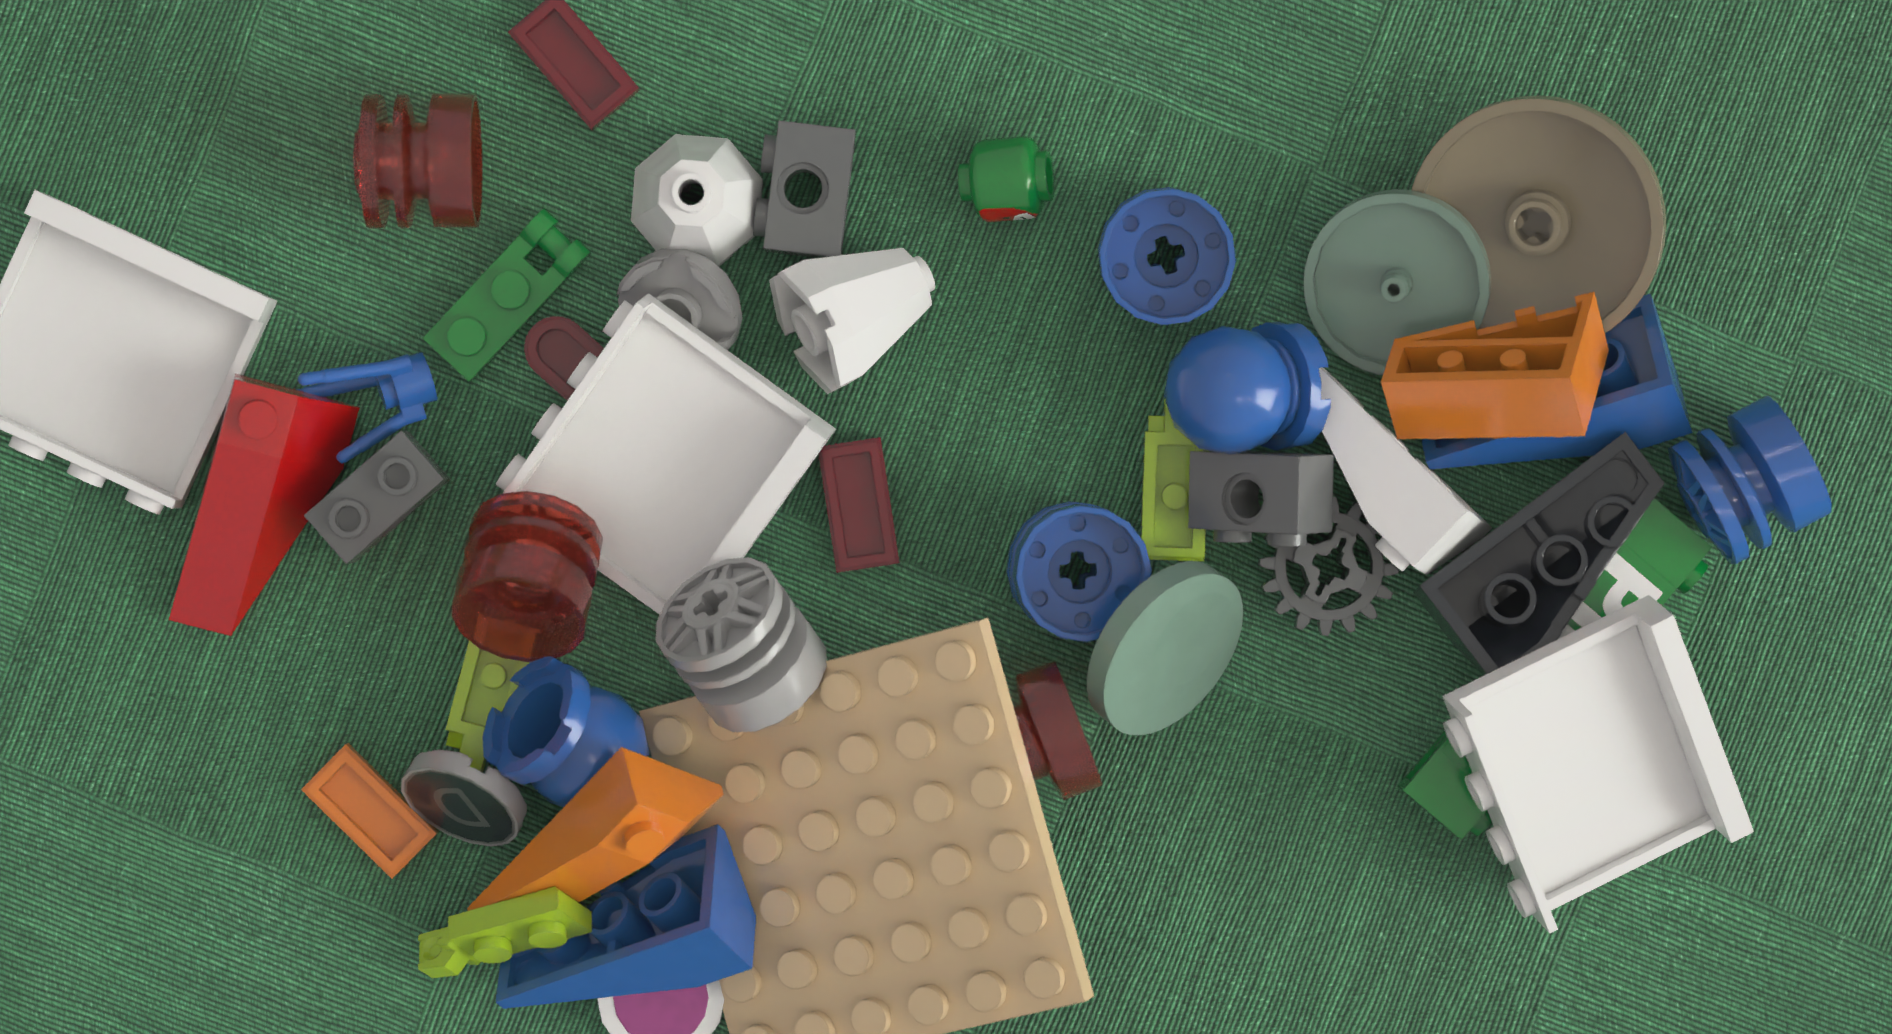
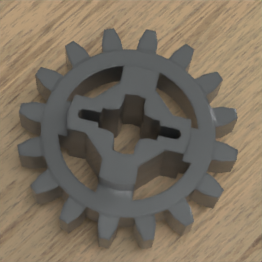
[1258,497,1399,636]

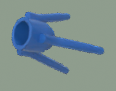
[296,352,437,463]

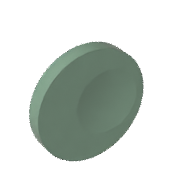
[1304,189,1491,375]
[1087,561,1243,736]

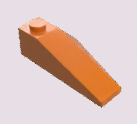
[467,747,724,911]

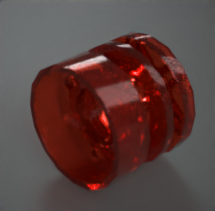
[353,93,483,229]
[452,491,603,662]
[1013,660,1103,800]

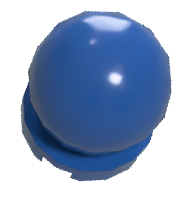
[1163,322,1331,455]
[483,656,649,807]

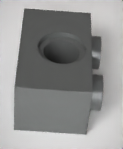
[753,120,856,258]
[304,431,451,564]
[1188,450,1334,546]

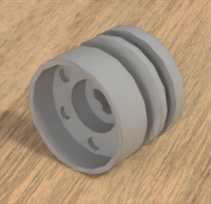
[656,557,827,732]

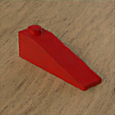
[169,373,360,636]

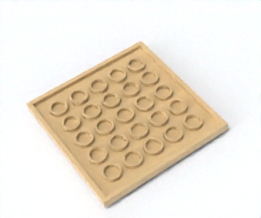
[639,618,1094,1034]

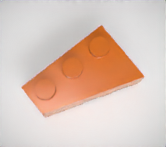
[1381,291,1609,440]

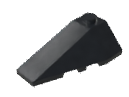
[1413,432,1665,676]

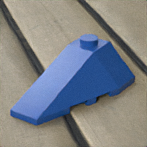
[1421,294,1693,470]
[496,824,756,1009]

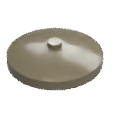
[1411,95,1666,333]

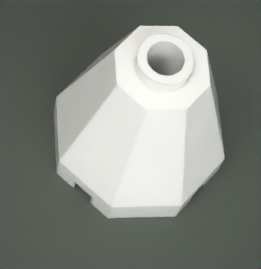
[631,134,763,267]
[769,248,935,394]

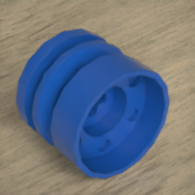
[1098,187,1236,325]
[1668,396,1832,565]
[1006,501,1152,642]

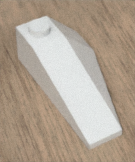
[1319,368,1492,575]

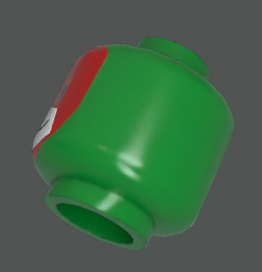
[958,136,1055,222]

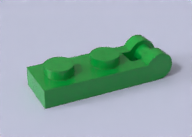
[422,208,591,382]

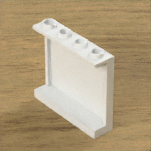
[0,190,277,515]
[493,293,836,615]
[1442,595,1754,933]

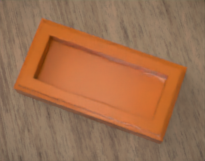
[301,743,439,879]

